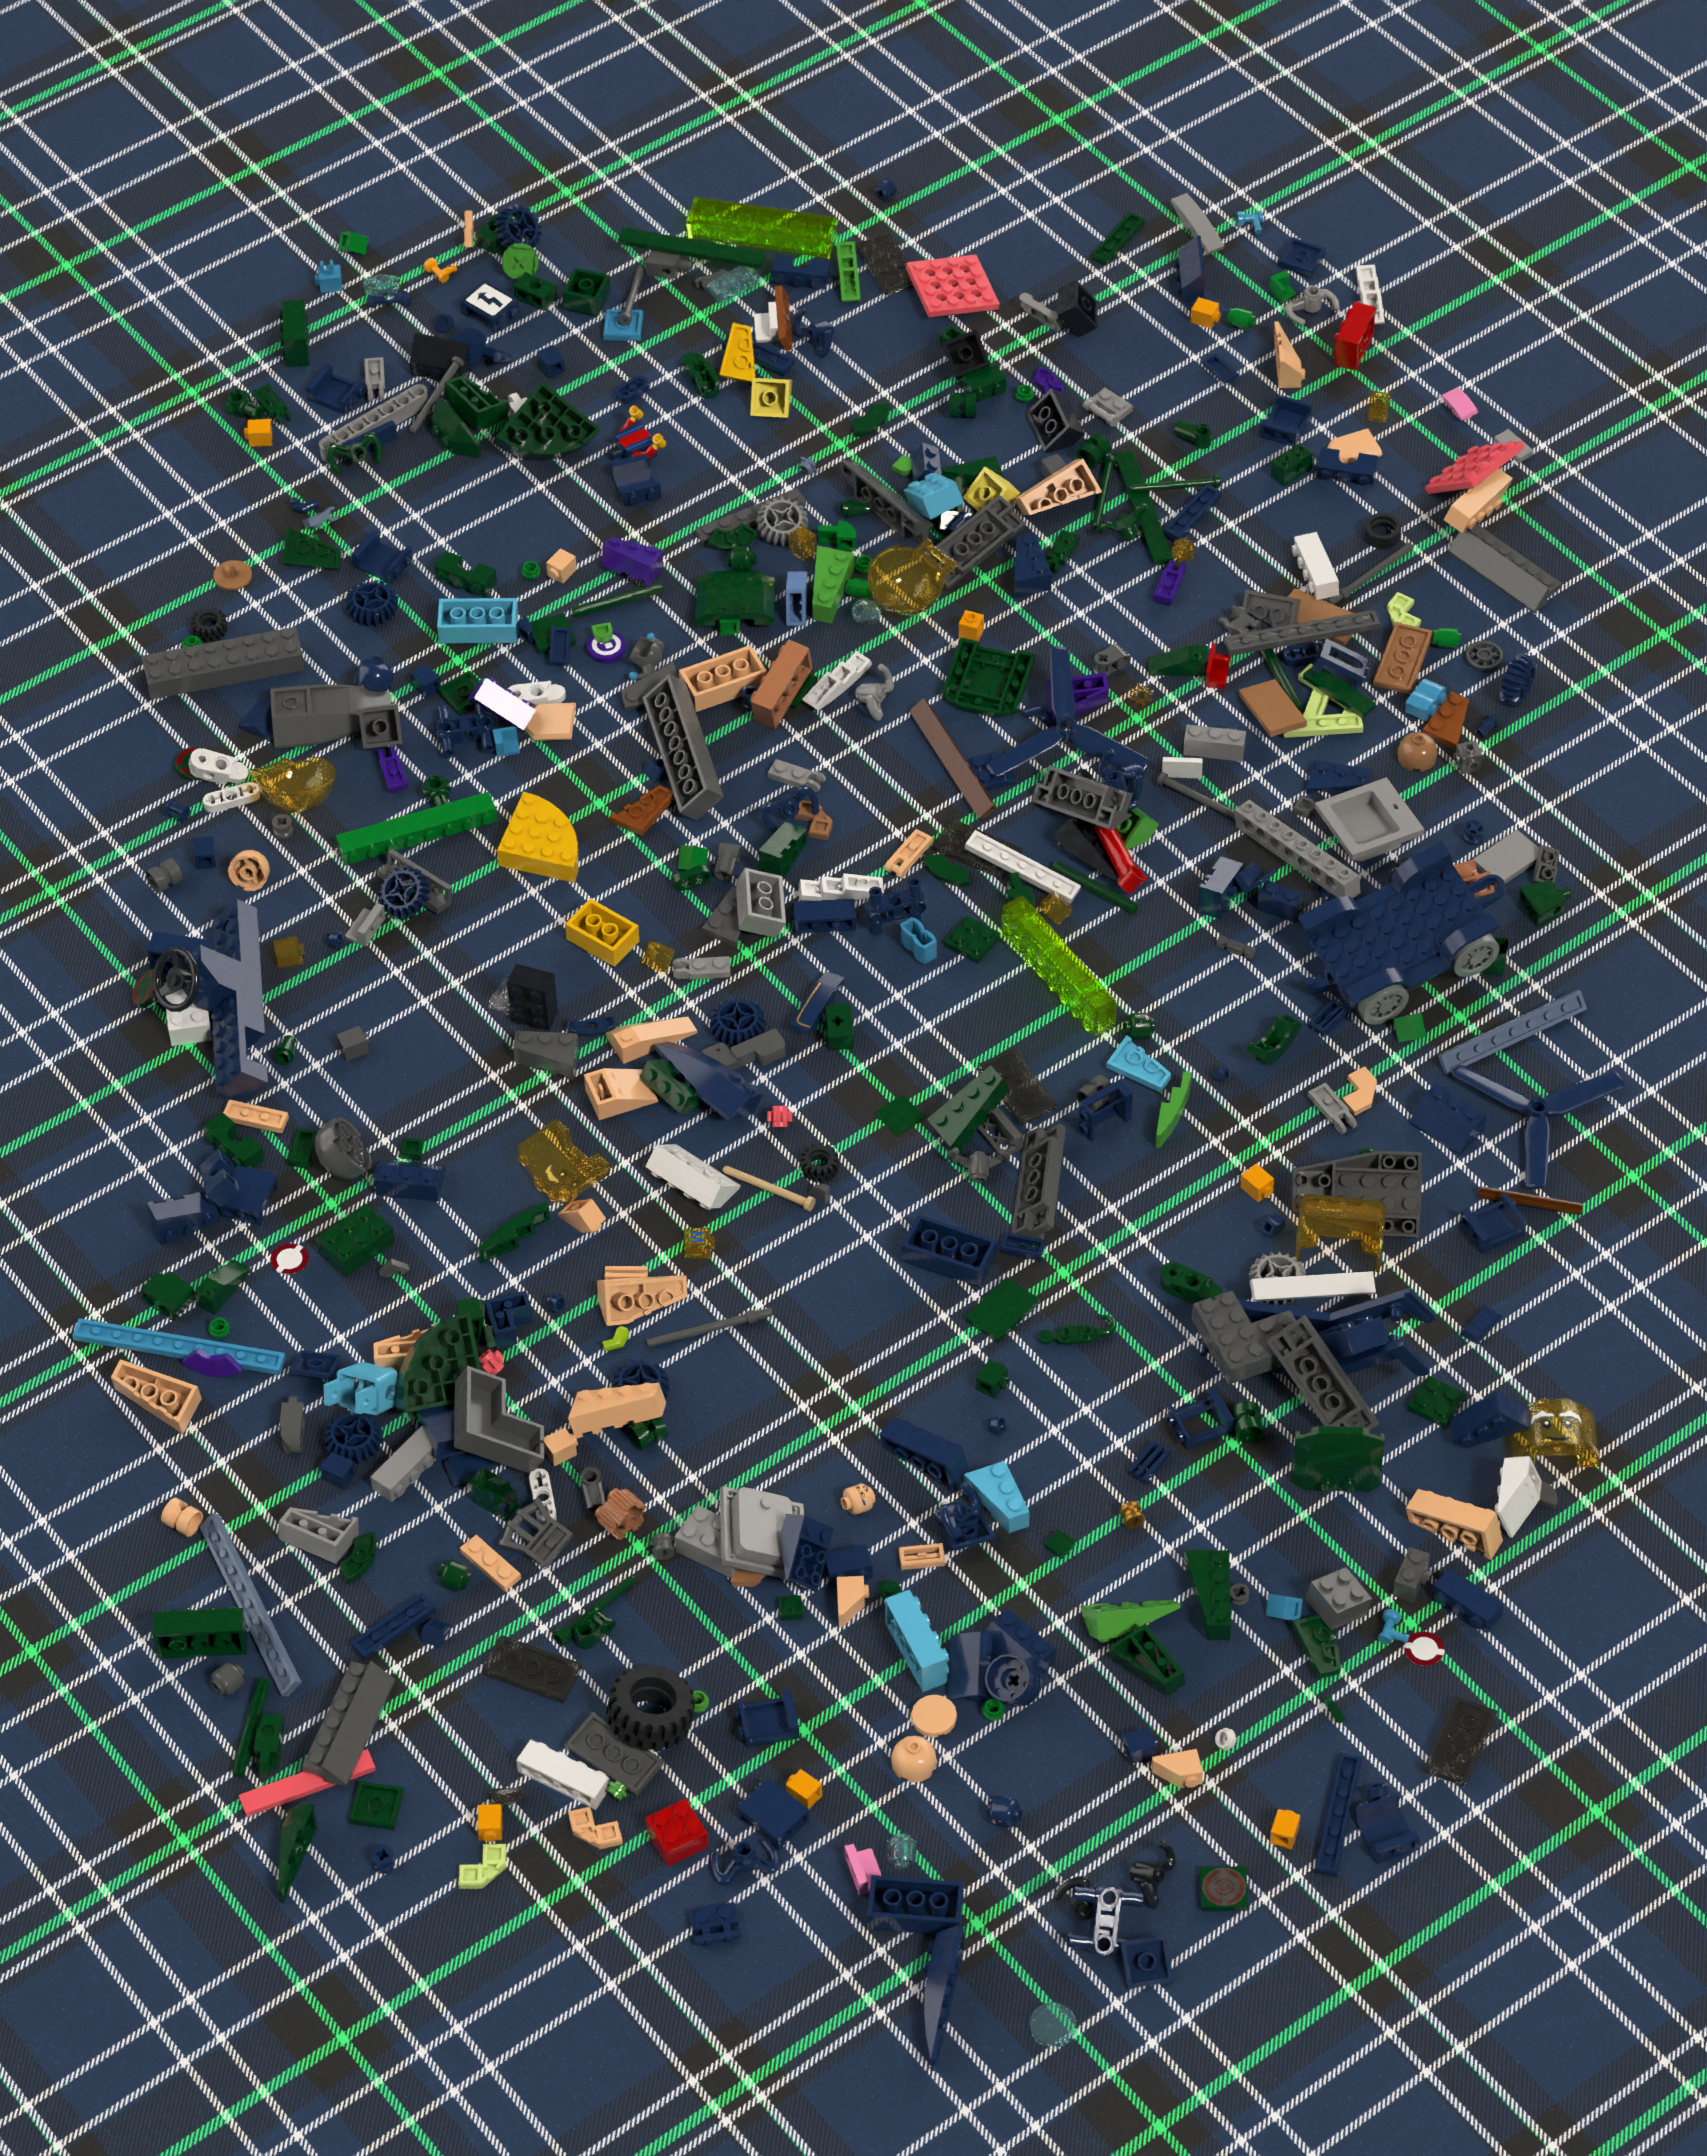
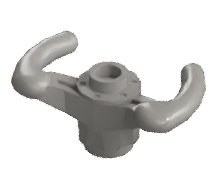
[1284,285,1340,326]
[856,664,894,721]

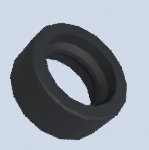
[1364,513,1402,549]

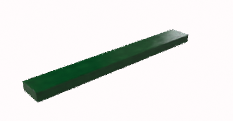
[618,227,765,269]
[1114,450,1173,566]

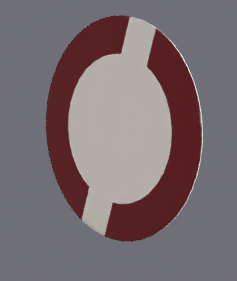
[270,1243,309,1274]
[1404,1631,1445,1666]

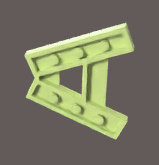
[1283,664,1363,738]

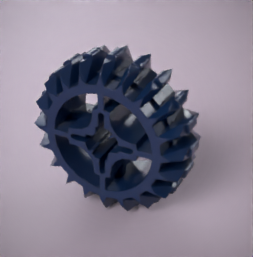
[494,204,542,249]
[346,579,398,626]
[1499,653,1537,707]
[377,865,432,920]
[710,997,766,1048]
[611,1358,670,1399]
[324,1410,383,1465]

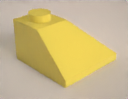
[750,378,792,418]
[963,467,1020,512]

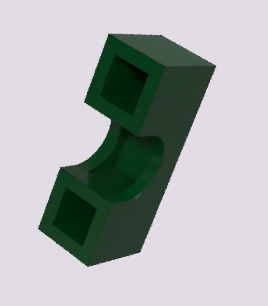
[434,551,497,598]
[639,1059,702,1114]
[203,1112,264,1168]

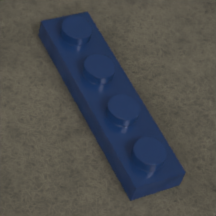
[722,334,795,376]
[1163,484,1222,542]
[351,1593,436,1661]

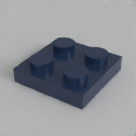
[1277,237,1326,277]
[966,750,1016,791]

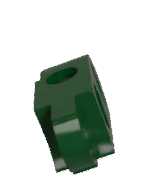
[682,352,720,399]
[1160,1262,1222,1303]
[254,1714,284,1778]

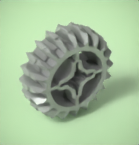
[756,497,808,547]
[1249,1251,1306,1305]

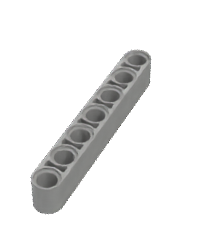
[319,384,428,462]

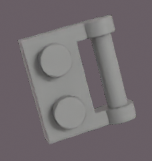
[1082,388,1133,427]

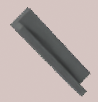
[377,849,452,914]
[977,1106,1023,1156]

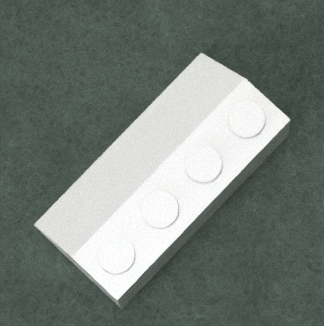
[645,1144,741,1210]

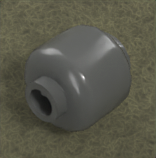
[211,1663,245,1696]

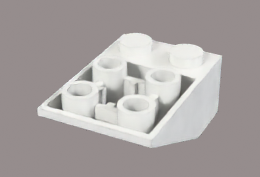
[1495,1456,1542,1538]

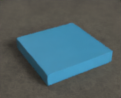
[603,309,643,341]

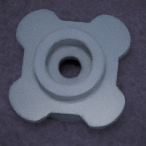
[799,457,818,475]

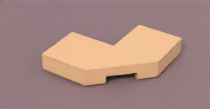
[464,211,474,248]
[1342,1066,1377,1116]
[568,1807,623,1849]

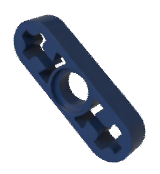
[1283,641,1339,667]

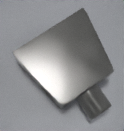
[645,250,692,279]

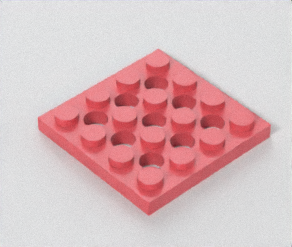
[906,255,1000,317]
[1424,440,1525,494]

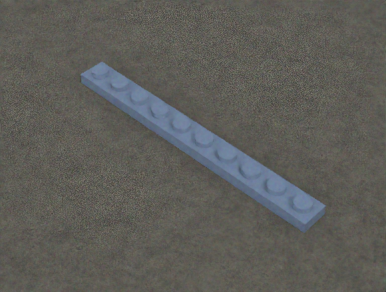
[200,1513,302,1697]

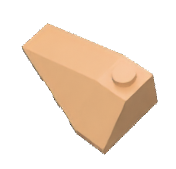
[1274,322,1305,388]
[605,1017,697,1064]
[597,1275,688,1326]

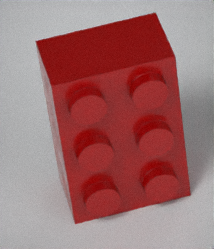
[1333,302,1376,371]

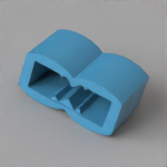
[1405,679,1447,721]
[900,917,937,964]

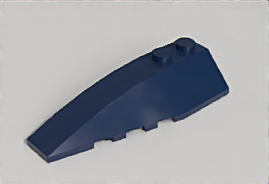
[654,1041,763,1121]
[924,1925,964,2071]

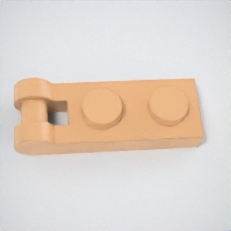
[884,829,933,879]

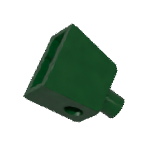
[1519,881,1571,927]

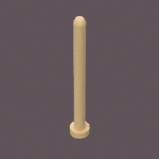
[723,1166,816,1212]

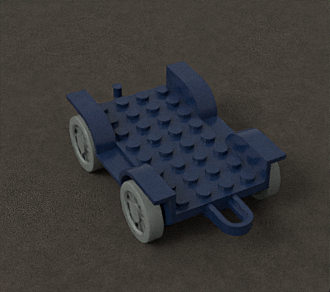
[1298,841,1506,1025]

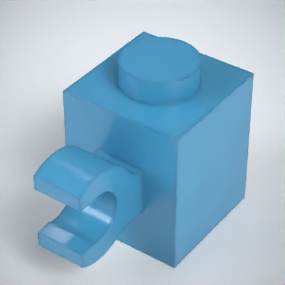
[315,260,343,293]

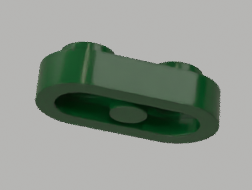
[672,866,712,891]

